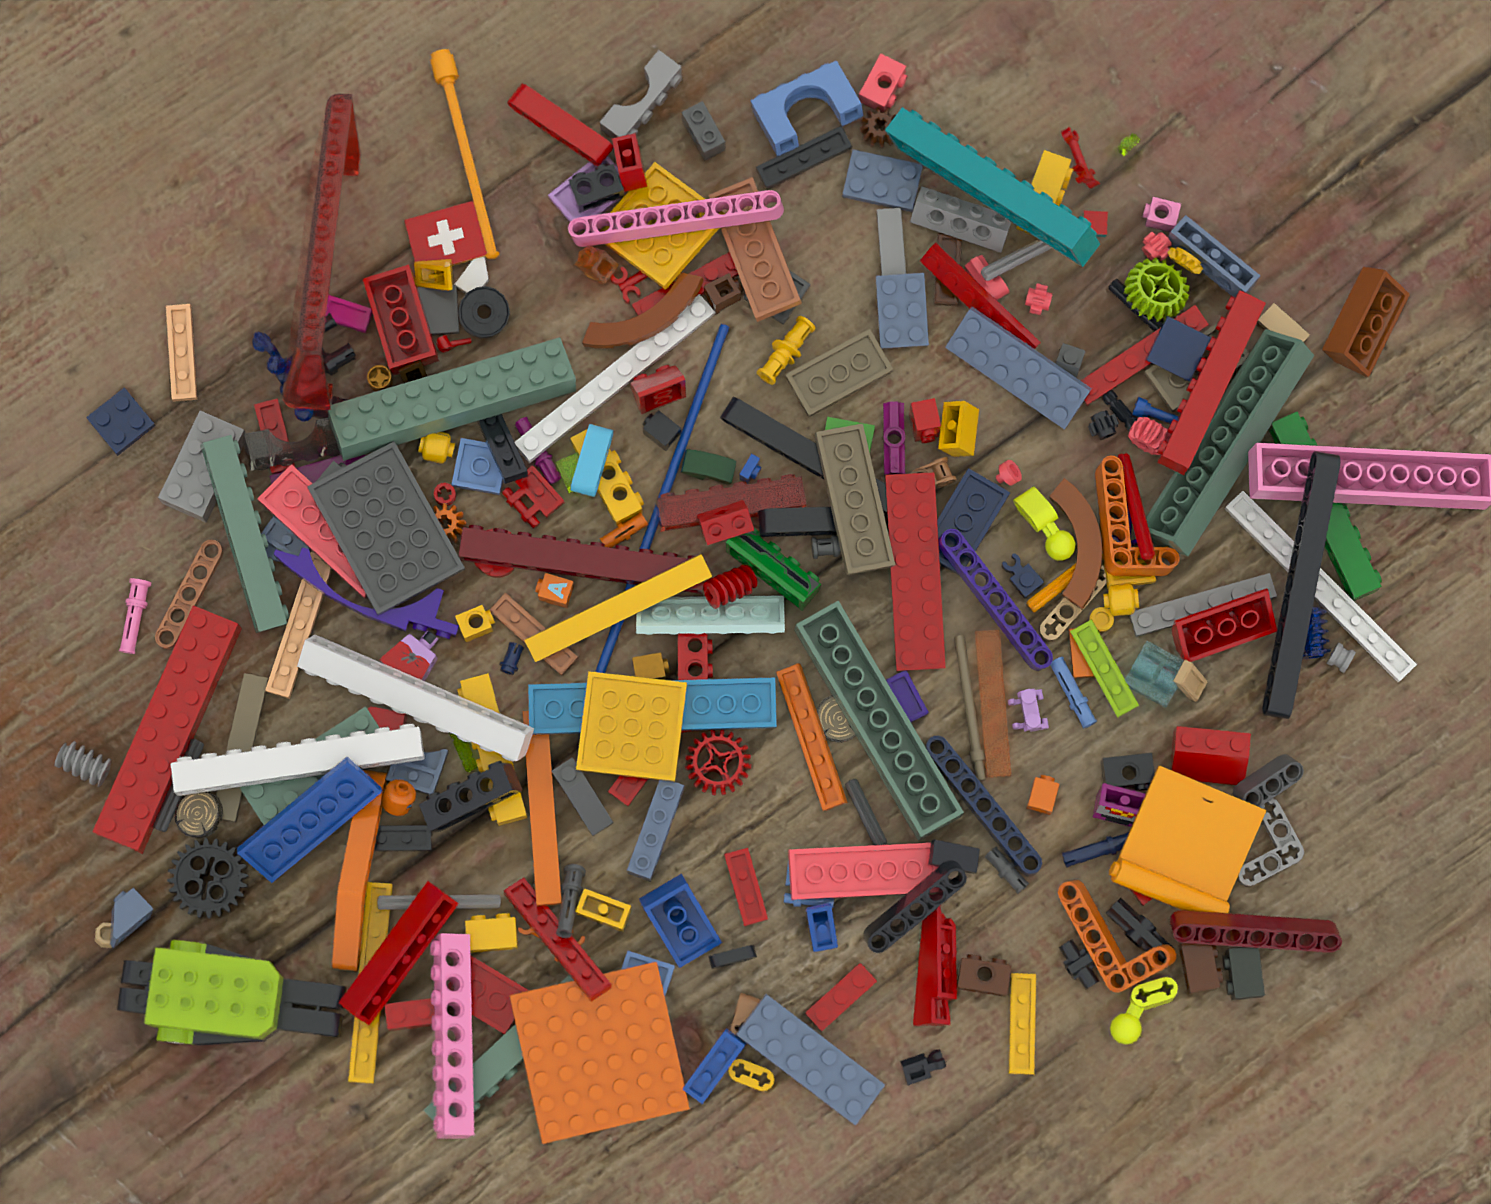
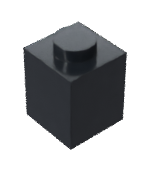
[643,410,681,451]

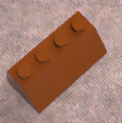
[1322,267,1410,377]

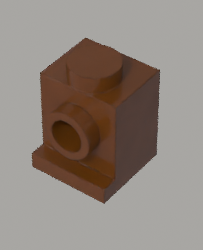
[704,273,743,315]

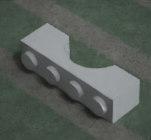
[600,50,682,138]

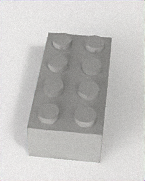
[158,411,248,523]

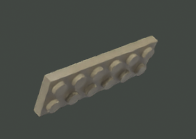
[814,424,895,576]

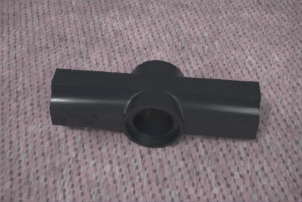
[1106,897,1175,963]

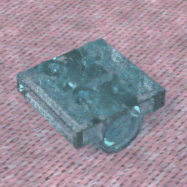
[1125,641,1184,708]

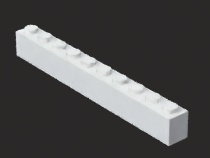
[297,635,534,761]
[171,724,425,796]

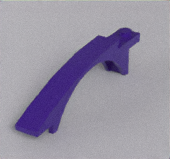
[274,547,459,639]

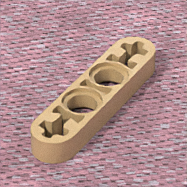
[1039,565,1107,642]

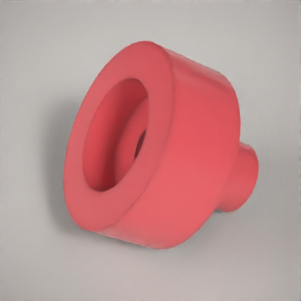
[996,460,1022,486]

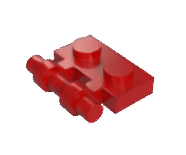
[502,465,565,529]

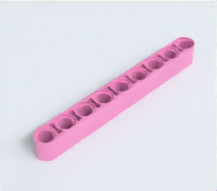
[568,190,784,247]

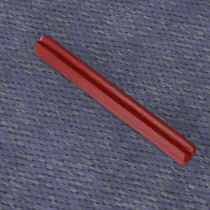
[1117,453,1155,560]

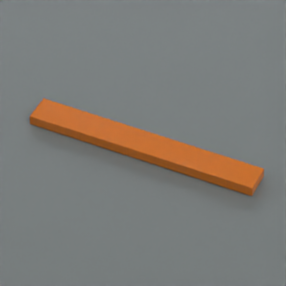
[523,711,562,906]

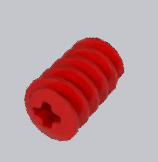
[703,564,758,609]

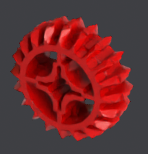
[685,729,751,796]

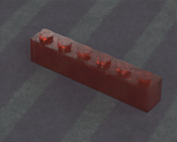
[656,474,807,532]

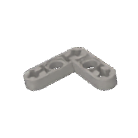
[1237,798,1304,887]

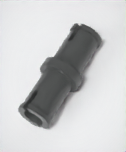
[985,846,1029,894]

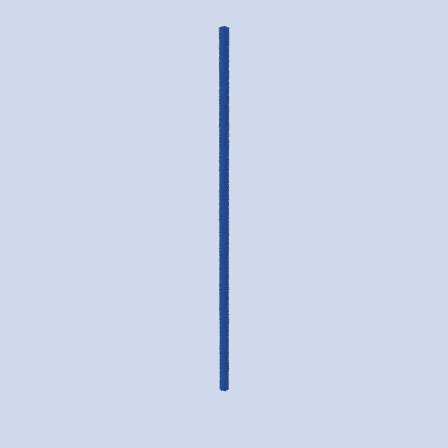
[595,324,729,673]

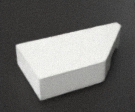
[455,256,489,294]

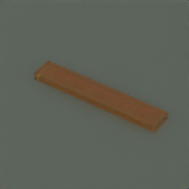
[975,630,1011,778]

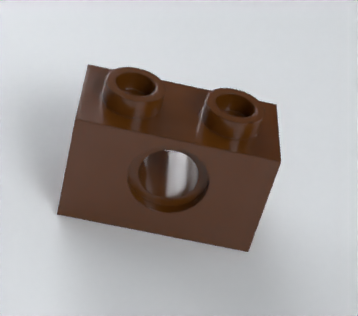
[957,954,1012,997]

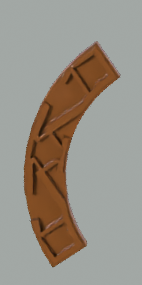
[582,272,704,349]
[1049,478,1103,610]

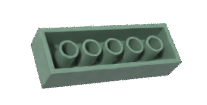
[240,706,379,825]

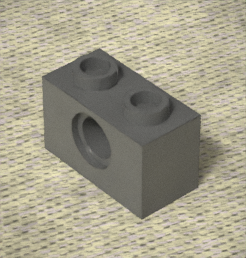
[682,101,725,161]

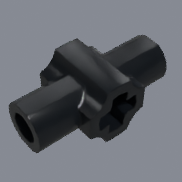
[1059,939,1099,989]

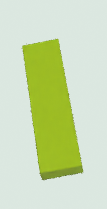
[1070,619,1140,718]

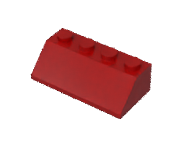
[1171,588,1277,662]

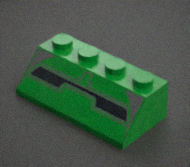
[726,527,821,611]

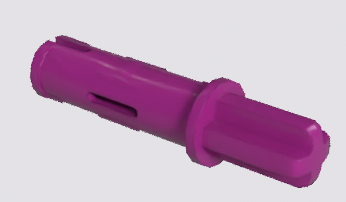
[514,417,561,484]

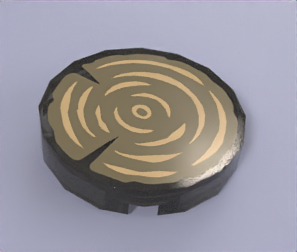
[817,695,856,743]
[174,791,223,839]

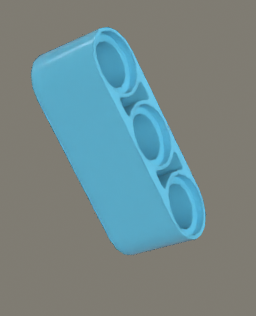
[571,424,614,497]

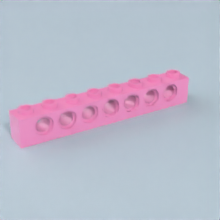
[430,933,474,1139]

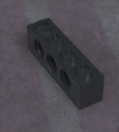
[419,761,523,832]

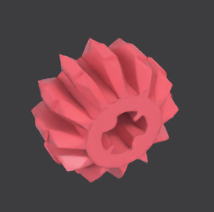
[1128,417,1170,455]

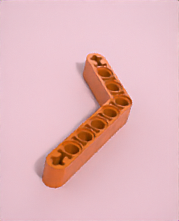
[332,770,387,972]

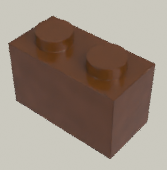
[1178,943,1223,995]

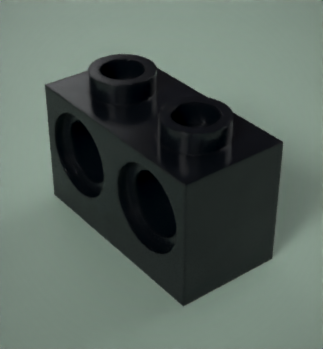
[569,164,624,213]

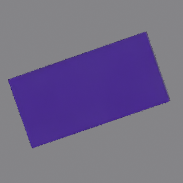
[886,670,929,723]

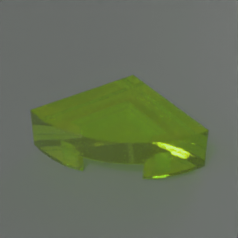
[1118,133,1141,156]

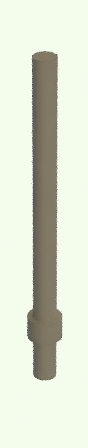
[954,635,986,781]

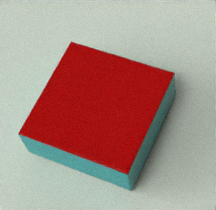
[1083,210,1108,237]

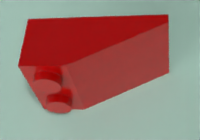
[630,365,686,415]

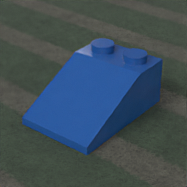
[639,873,722,968]

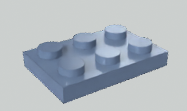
[842,150,923,212]
[875,273,929,349]

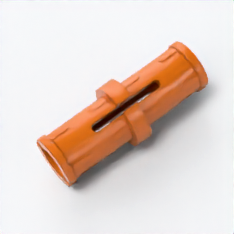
[599,512,648,548]

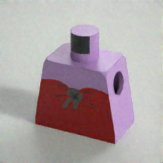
[380,630,439,681]

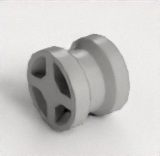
[1327,642,1356,673]

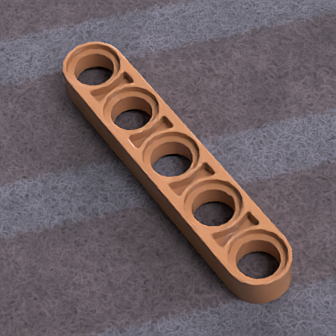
[155,539,224,650]

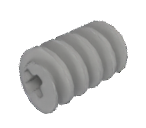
[55,741,111,787]

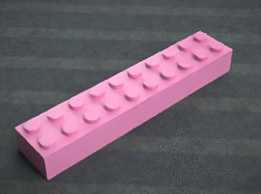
[1248,443,1491,510]

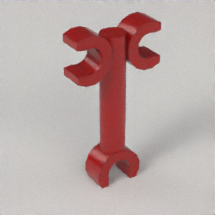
[1061,127,1100,189]
[610,267,648,304]

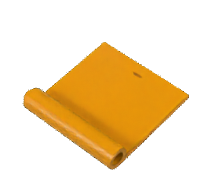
[1109,765,1267,913]

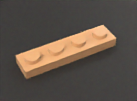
[166,304,197,402]

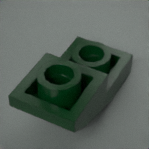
[681,449,737,485]

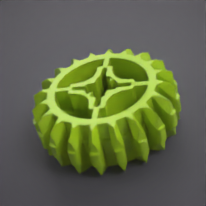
[1124,258,1190,322]

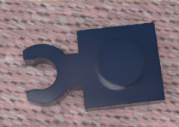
[1002,553,1044,599]

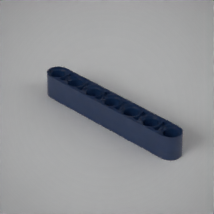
[926,735,1042,876]

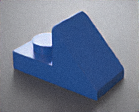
[806,903,838,952]

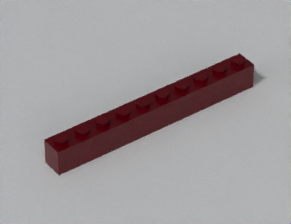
[459,525,707,594]

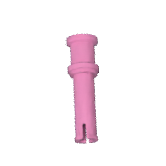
[119,578,152,654]

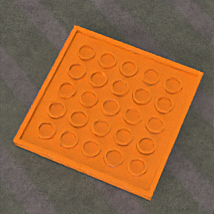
[509,961,689,1144]

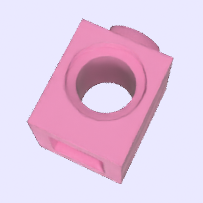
[1143,197,1181,232]

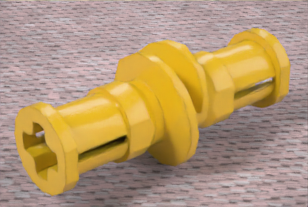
[757,316,816,385]

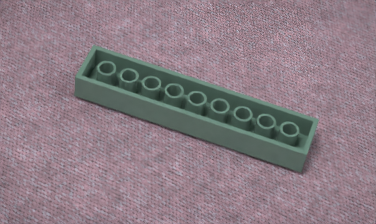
[1146,329,1314,556]
[327,337,576,461]
[794,601,964,841]

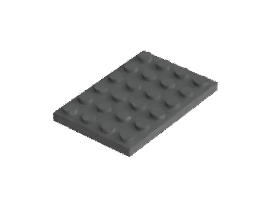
[307,441,465,616]

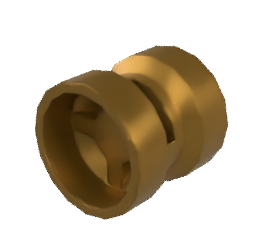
[367,365,393,392]

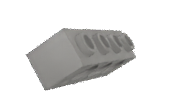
[910,186,1012,253]

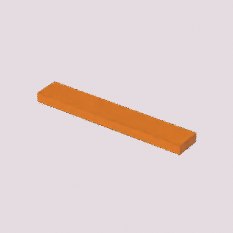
[776,663,848,811]

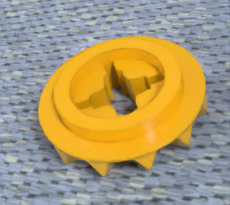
[1168,247,1203,274]

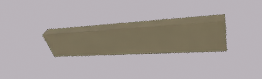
[215,673,269,822]

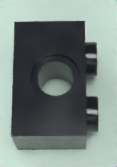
[1101,753,1155,791]

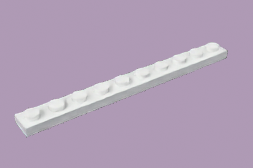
[515,294,715,463]
[1225,491,1417,682]

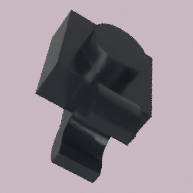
[900,1049,946,1085]

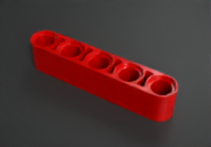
[507,83,614,166]

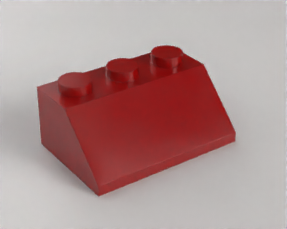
[1170,726,1251,786]

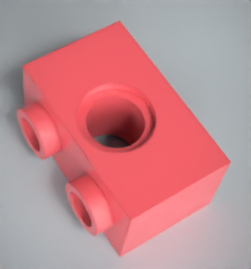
[858,53,908,113]

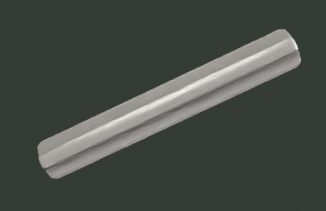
[981,239,1052,281]

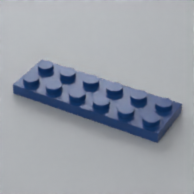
[237,757,382,883]

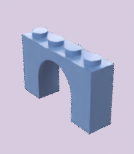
[750,61,863,156]

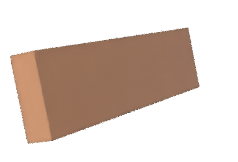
[490,593,578,676]

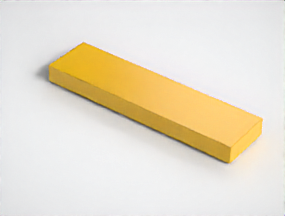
[1009,973,1036,1075]

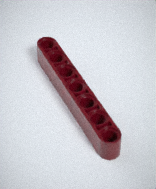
[1169,910,1342,953]

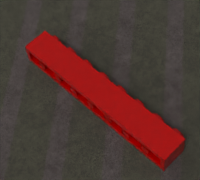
[1157,290,1266,475]

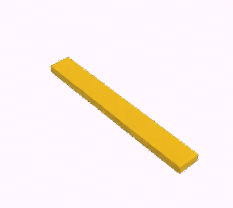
[524,554,712,662]
[348,882,393,1084]

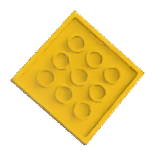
[600,162,725,290]
[576,671,687,782]

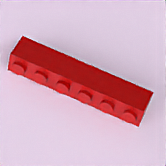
[339,881,459,1026]

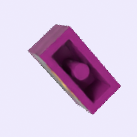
[1092,783,1146,827]

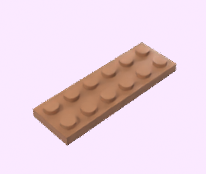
[708,177,802,322]

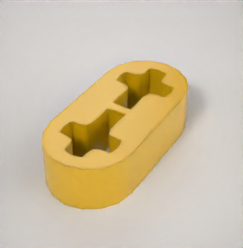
[728,1059,774,1091]

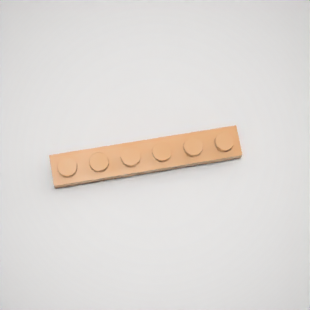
[265,552,332,699]

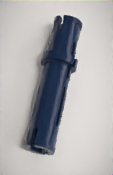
[1062,832,1129,868]

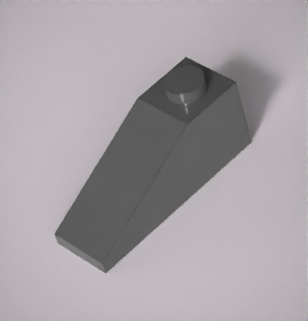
[552,758,614,836]

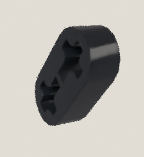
[709,945,757,969]

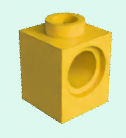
[455,605,495,642]

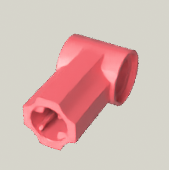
[964,255,1009,300]

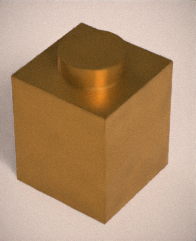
[632,652,670,680]

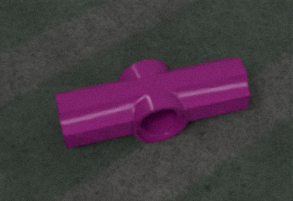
[883,401,906,476]

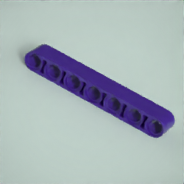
[938,529,1053,671]

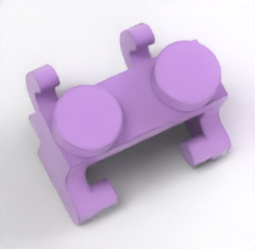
[1008,688,1049,732]

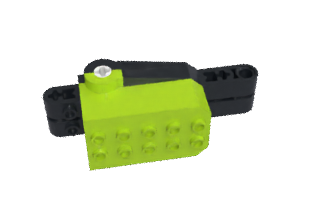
[117,940,347,1046]

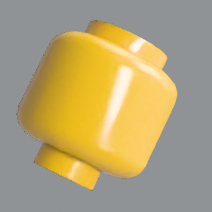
[418,432,455,464]
[1103,583,1139,616]

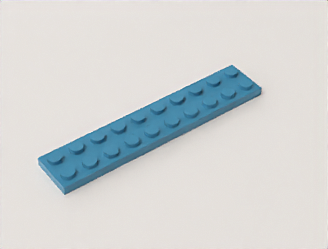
[528,678,777,735]

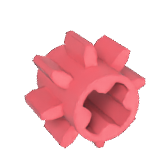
[1142,231,1172,261]
[1025,283,1053,315]

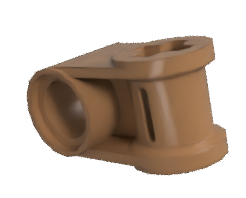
[911,457,957,489]
[730,993,761,1042]

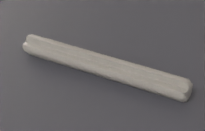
[377,895,501,910]

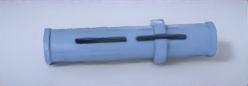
[1050,657,1097,729]

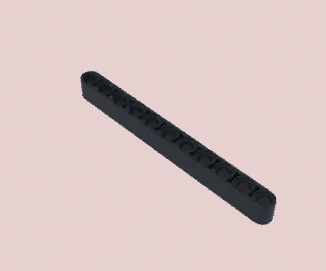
[1262,451,1341,719]

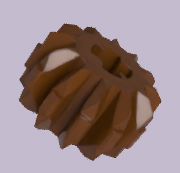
[859,107,896,149]

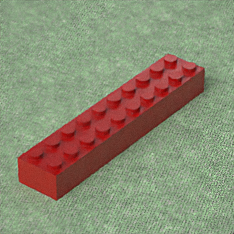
[92,605,242,854]

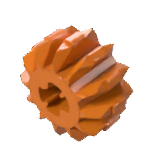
[433,503,467,543]

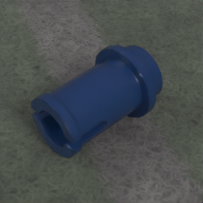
[499,642,524,675]

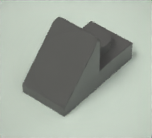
[1056,343,1085,377]

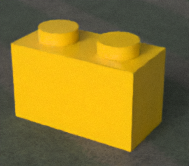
[938,401,979,457]
[575,888,632,932]
[465,913,518,953]

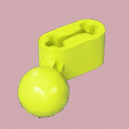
[1013,486,1076,561]
[1110,977,1178,1044]

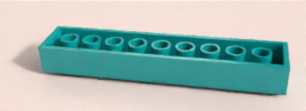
[885,107,1100,267]

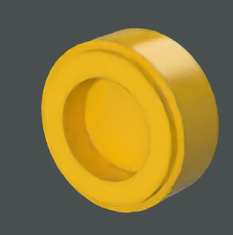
[1089,607,1114,633]

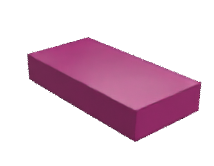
[319,294,373,333]

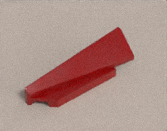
[913,904,957,1026]

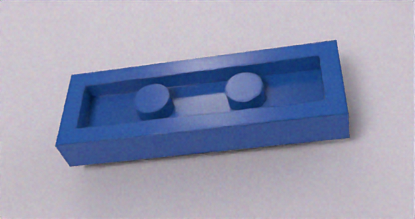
[683,1028,746,1104]

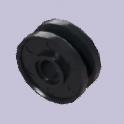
[458,286,510,338]

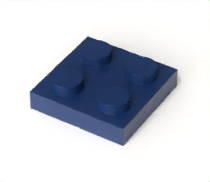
[86,387,156,456]

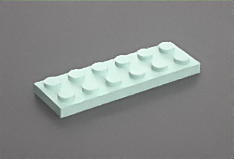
[636,596,785,635]

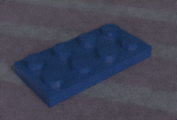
[937,468,1010,576]

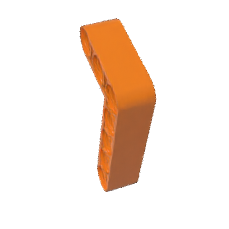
[1095,455,1180,576]
[1058,879,1176,992]

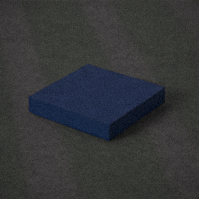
[1145,316,1211,381]

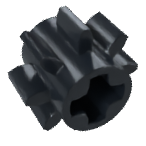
[1088,410,1119,440]

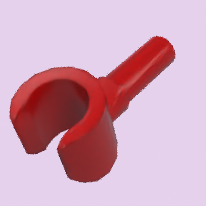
[436,335,472,353]

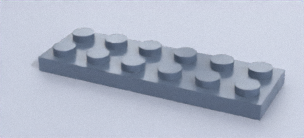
[945,307,1092,429]
[735,994,885,1125]

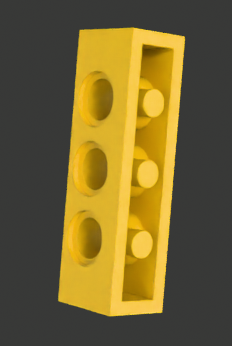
[570,425,644,527]

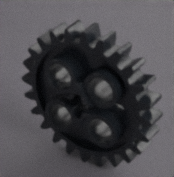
[167,838,249,919]

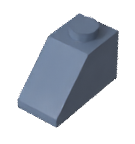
[110,888,153,948]

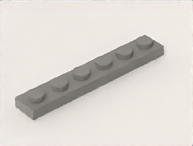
[1129,573,1277,637]

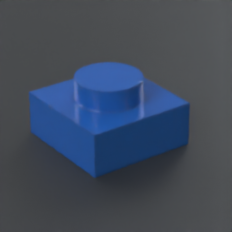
[739,454,762,484]

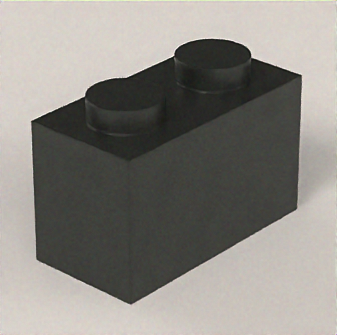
[1222,947,1265,1001]

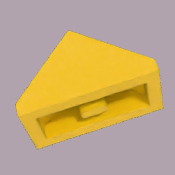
[414,259,454,291]

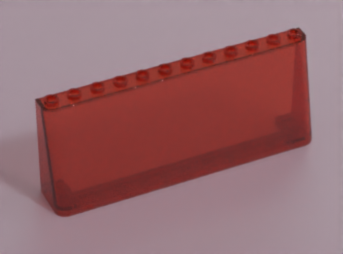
[283,93,361,410]

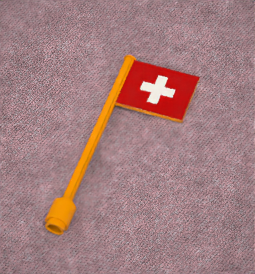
[404,49,499,266]

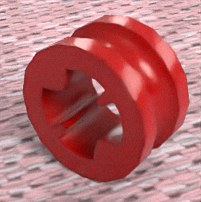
[433,483,456,506]

